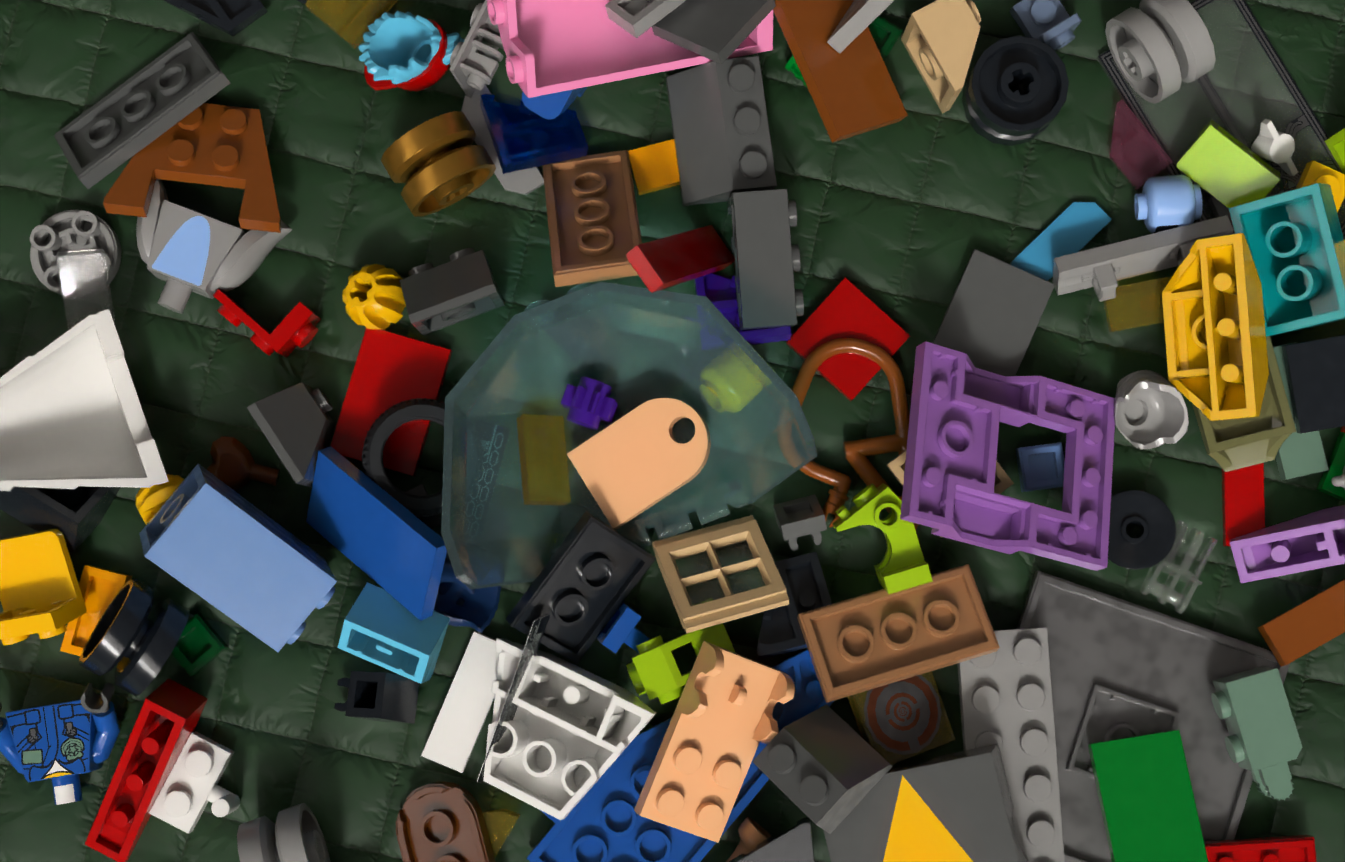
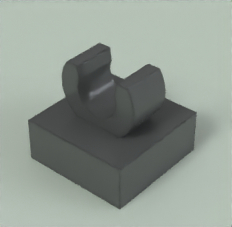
[773,494,827,551]

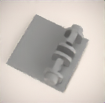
[449,0,504,98]

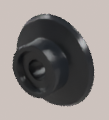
[1108,490,1176,570]

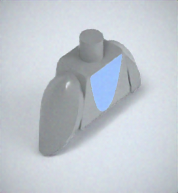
[136,179,292,314]

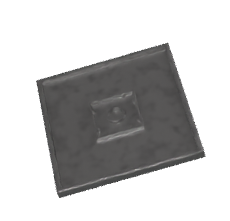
[1016,571,1290,862]

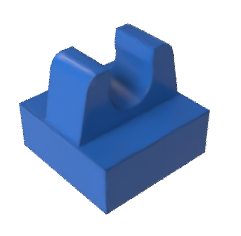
[597,602,650,654]

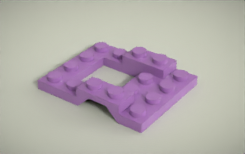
[900,341,1115,571]

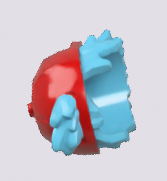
[359,10,465,91]

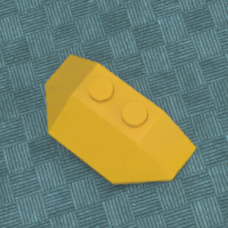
[1162,233,1269,421]

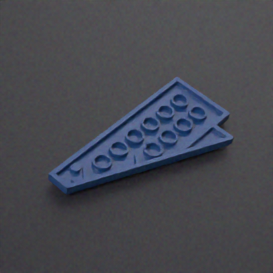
[526,649,835,862]

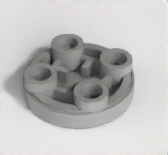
[30,210,121,298]

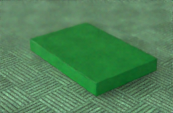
[1088,730,1208,862]

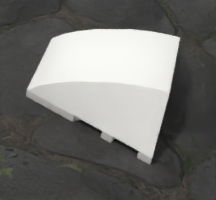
[483,638,656,820]

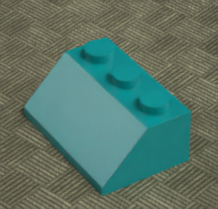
[1229,183,1345,337]

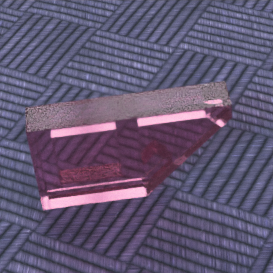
[1109,100,1173,191]

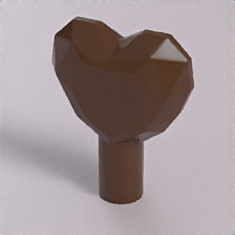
[206,436,280,490]

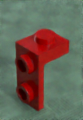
[213,289,321,358]

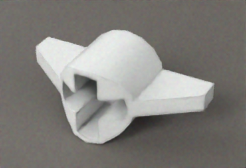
[1251,119,1298,177]

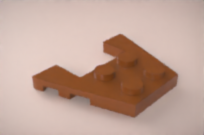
[103,103,282,233]

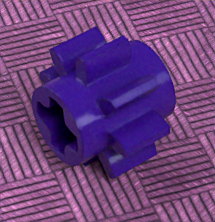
[560,377,618,430]

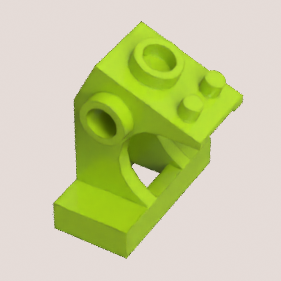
[832,483,933,594]
[626,598,735,704]

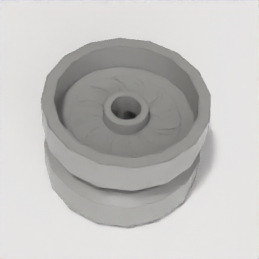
[1105,0,1216,104]
[237,803,331,862]

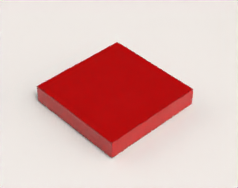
[786,277,910,402]

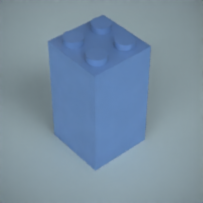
[139,464,337,652]

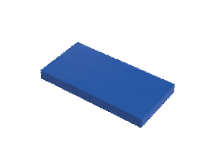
[306,446,449,621]

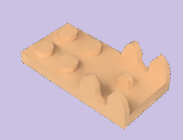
[634,641,795,843]

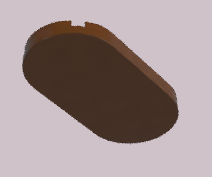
[396,781,495,862]

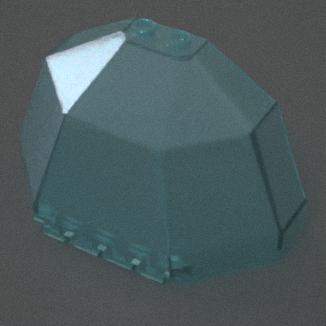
[441,282,817,590]

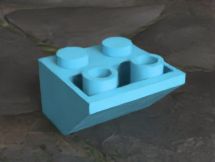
[337,582,450,684]

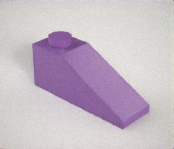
[1230,505,1345,583]

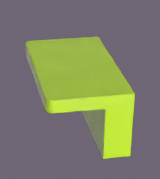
[1177,119,1281,209]

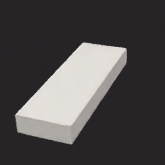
[421,631,499,773]

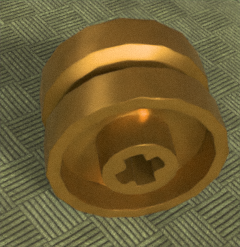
[381,111,496,217]

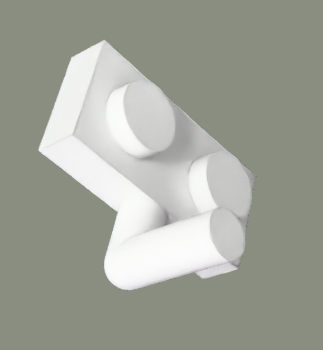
[149,731,240,834]

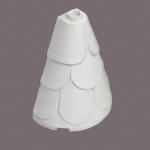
[0,309,169,492]

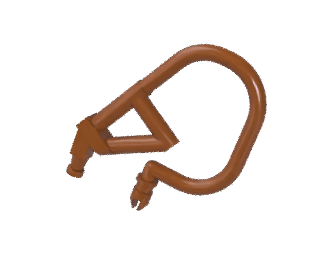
[780,337,918,530]

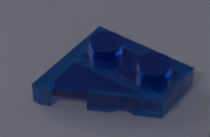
[480,94,588,174]

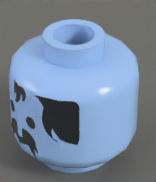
[1134,175,1202,233]

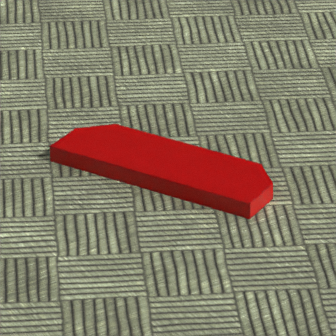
[1222,463,1265,546]

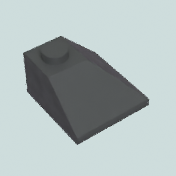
[247,382,334,487]

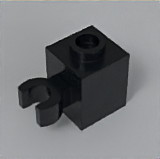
[334,671,420,724]

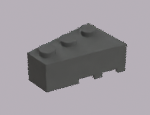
[727,189,804,330]

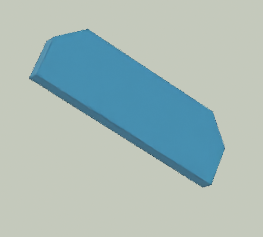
[1010,202,1112,281]

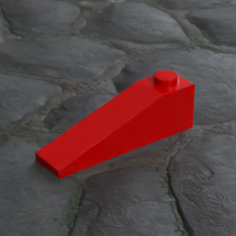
[84,678,208,862]

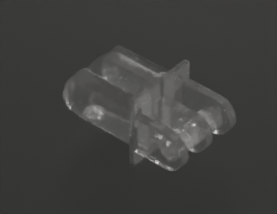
[1140,519,1218,614]

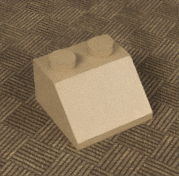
[901,0,981,114]

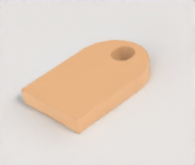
[567,398,711,529]

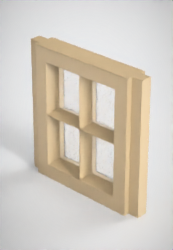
[652,515,790,633]

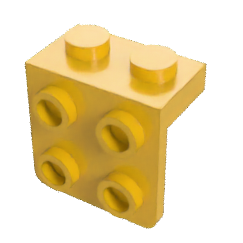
[0,529,87,645]

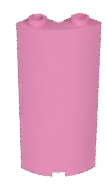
[487,0,773,98]

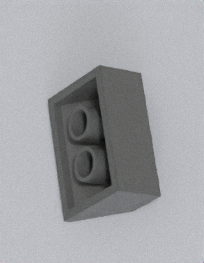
[666,56,777,206]

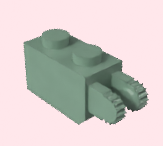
[1211,666,1303,801]

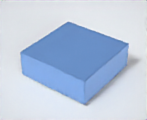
[1016,442,1065,492]

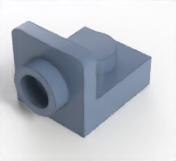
[1010,0,1082,52]

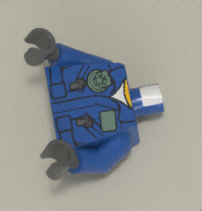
[0,683,121,805]

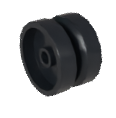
[962,36,1069,146]
[79,578,190,696]

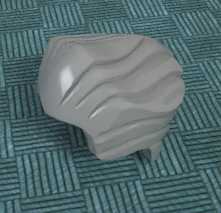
[1113,370,1189,449]

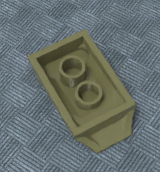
[1192,336,1296,472]

